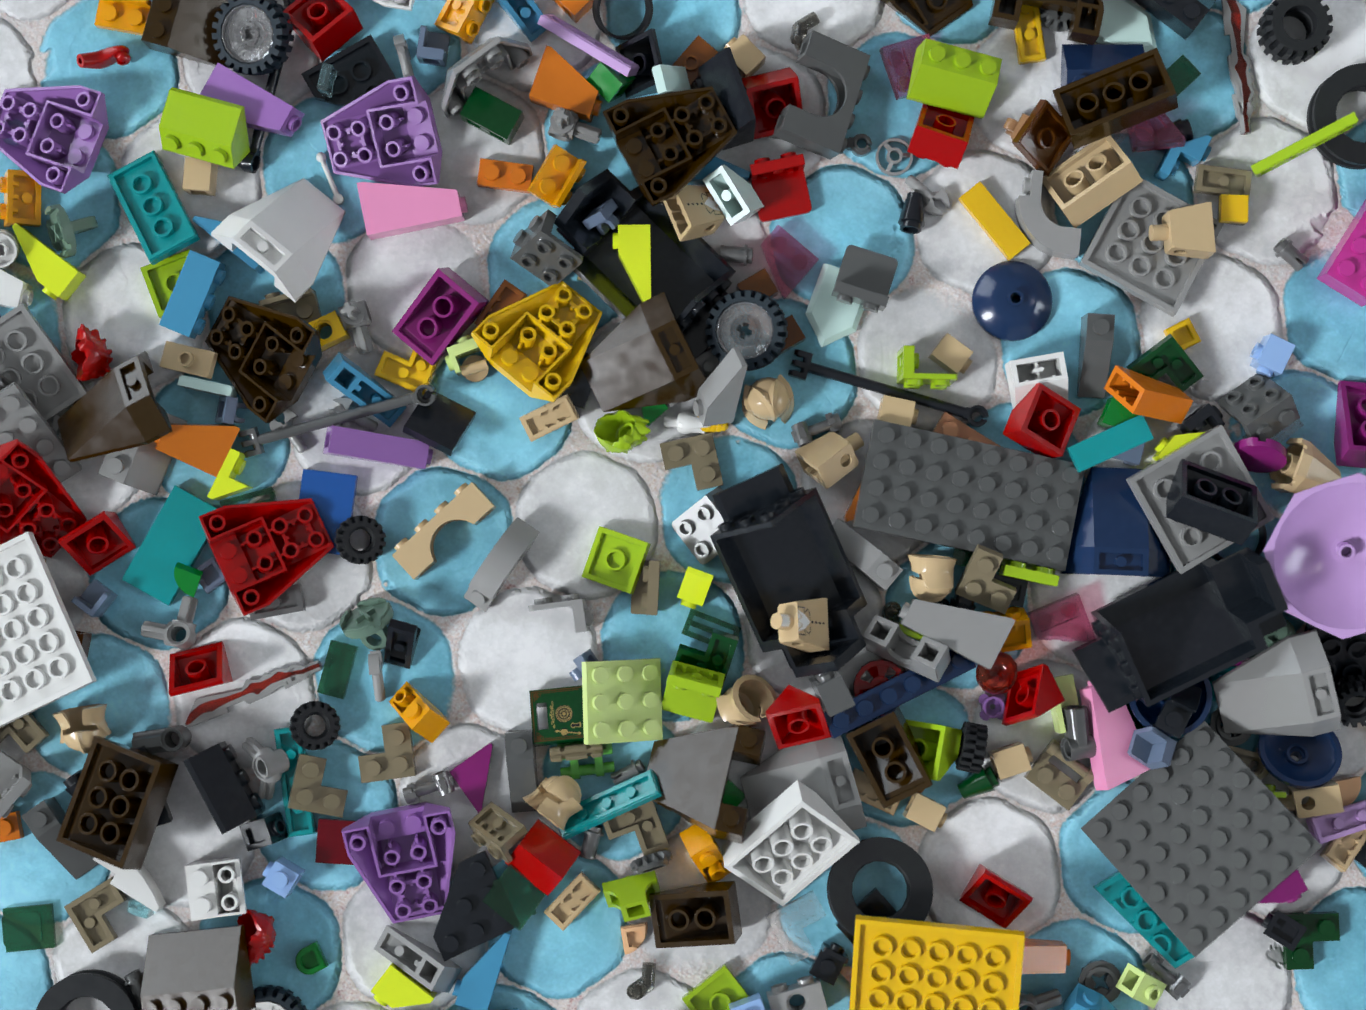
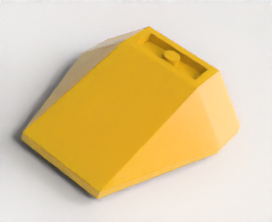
[471,281,603,402]

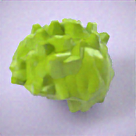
[594,410,651,454]

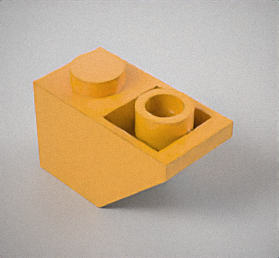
[389,682,450,743]
[679,824,731,882]

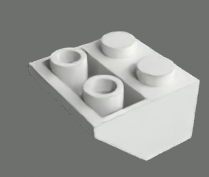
[1005,352,1068,409]
[185,858,247,921]

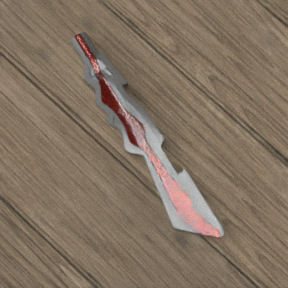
[1221,0,1254,135]
[185,660,322,727]

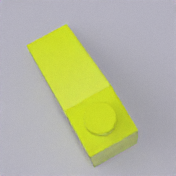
[12,223,86,301]
[613,224,651,302]

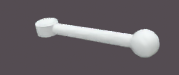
[316,152,344,205]

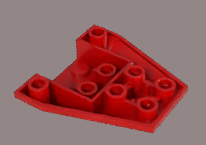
[0,439,87,558]
[199,498,334,616]

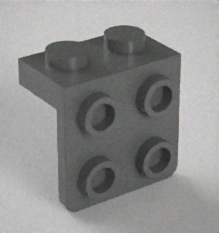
[510,209,583,286]
[832,245,898,313]
[1218,374,1300,442]

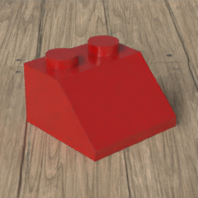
[283,0,363,61]
[741,67,803,139]
[907,104,975,169]
[1003,383,1081,458]

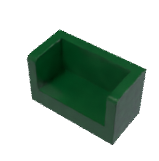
[460,86,524,145]

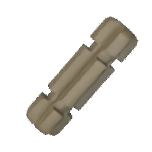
[549,744,603,762]

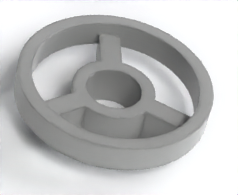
[875,138,913,176]

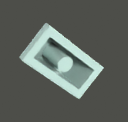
[703,165,764,226]

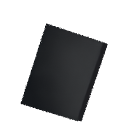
[615,28,663,99]

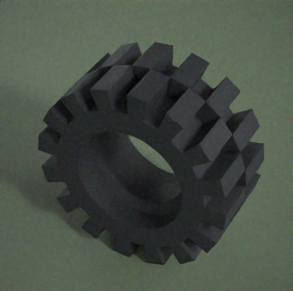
[334,516,386,564]
[1334,675,1366,727]
[289,701,341,750]
[955,721,988,774]

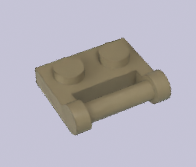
[1024,739,1094,811]

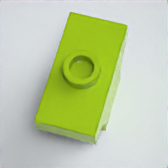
[602,870,661,922]

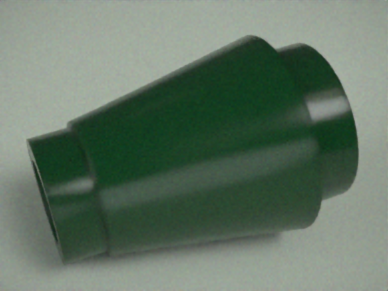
[957,765,1000,799]

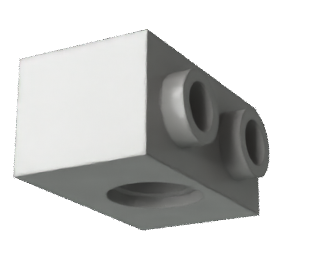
[766,975,828,1010]

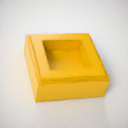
[1219,194,1249,224]
[1163,318,1201,350]

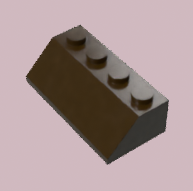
[1052,48,1178,150]

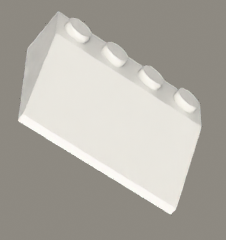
[721,780,860,906]

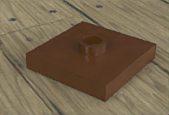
[1012,99,1071,176]

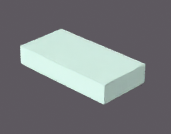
[652,64,691,94]
[177,375,238,398]

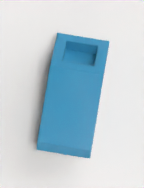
[1154,135,1212,181]

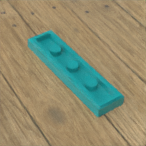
[274,727,317,837]
[560,769,662,840]

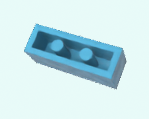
[159,250,226,339]

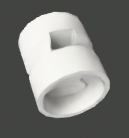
[0,229,20,268]

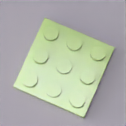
[582,658,663,745]

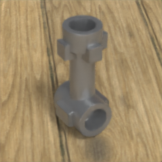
[791,412,843,447]
[402,769,455,805]
[1142,953,1192,1000]

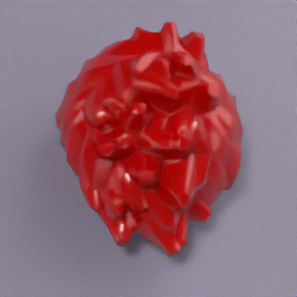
[71,324,113,381]
[237,909,276,967]

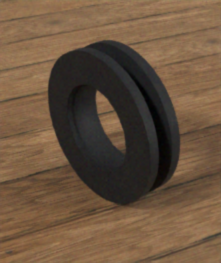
[1307,63,1366,170]
[827,837,933,936]
[36,970,142,1010]

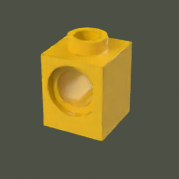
[308,310,351,352]

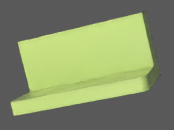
[1051,674,1079,734]

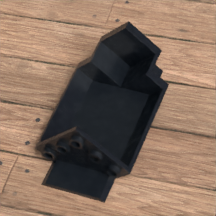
[554,169,745,358]
[710,463,867,678]
[1072,547,1288,713]

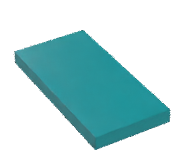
[107,150,200,265]
[122,485,218,606]

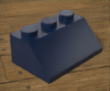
[1061,44,1145,87]

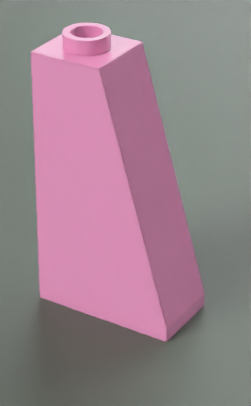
[357,182,468,240]
[1079,680,1150,791]

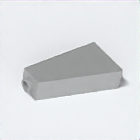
[898,599,1016,670]

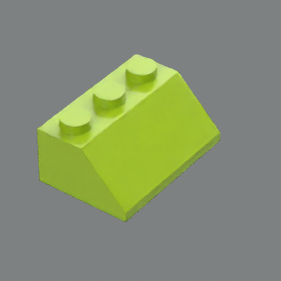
[907,38,1002,119]
[159,87,250,169]

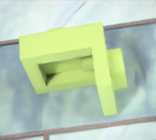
[445,335,481,376]

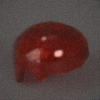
[976,651,1018,695]

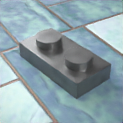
[250,584,306,620]

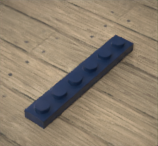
[824,650,976,739]

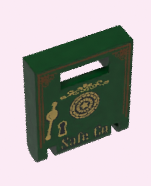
[529,685,584,747]

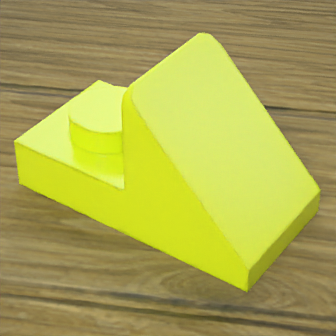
[207,448,253,500]

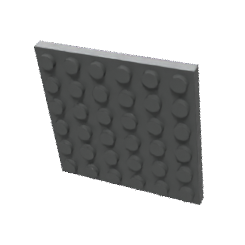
[1081,720,1323,957]

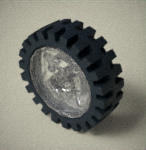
[212,0,294,75]
[705,290,788,371]

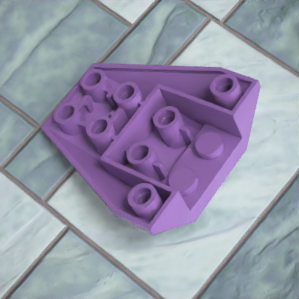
[320,75,442,187]
[0,85,109,194]
[341,802,456,924]

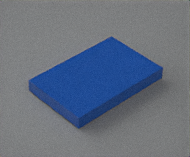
[299,469,358,555]

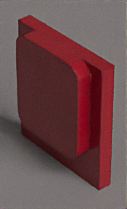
[315,818,355,865]

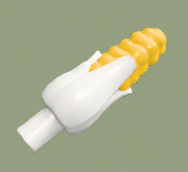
[664,412,728,434]

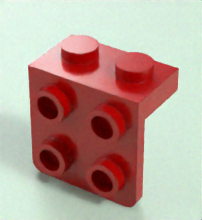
[749,152,812,223]

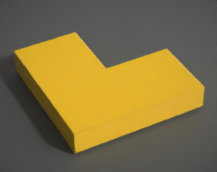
[374,350,440,396]

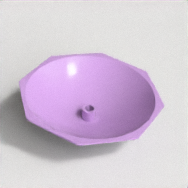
[1263,473,1366,639]

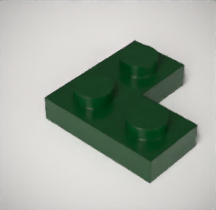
[1126,334,1204,392]
[675,628,739,688]
[1283,911,1340,970]

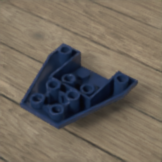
[1060,467,1170,578]

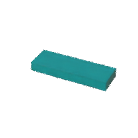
[1067,415,1154,473]

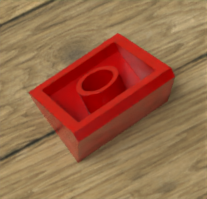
[58,511,136,576]
[169,641,233,697]
[1002,664,1065,726]
[766,685,831,750]
[505,819,581,896]
[959,864,1033,929]

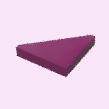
[450,742,493,813]

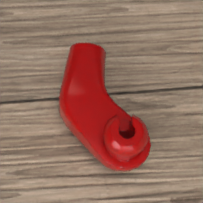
[76,45,131,69]

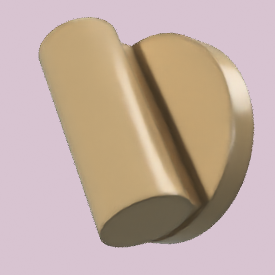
[460,355,489,382]

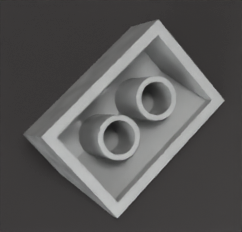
[98,413,188,495]

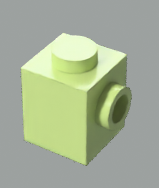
[1115,963,1167,1009]

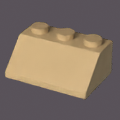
[1042,135,1143,228]

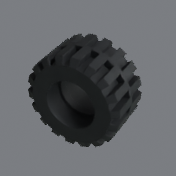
[1257,0,1333,65]

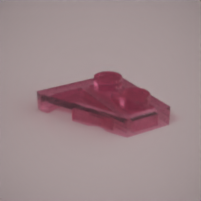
[879,34,930,100]
[1127,113,1186,153]
[760,225,819,299]
[1027,593,1095,642]

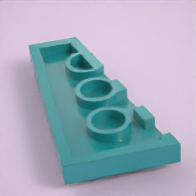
[1093,871,1194,969]

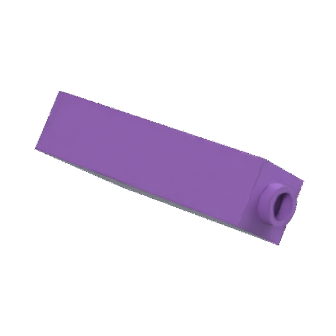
[200,63,305,137]
[323,425,433,469]

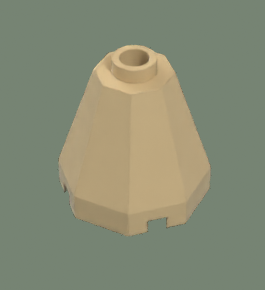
[1269,438,1341,493]

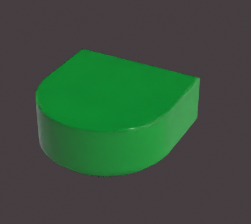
[295,941,329,975]

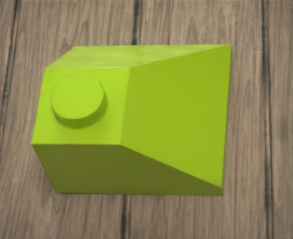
[905,719,962,781]

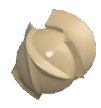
[742,374,794,430]
[907,554,957,603]
[716,675,777,727]
[52,704,112,754]
[522,775,583,830]

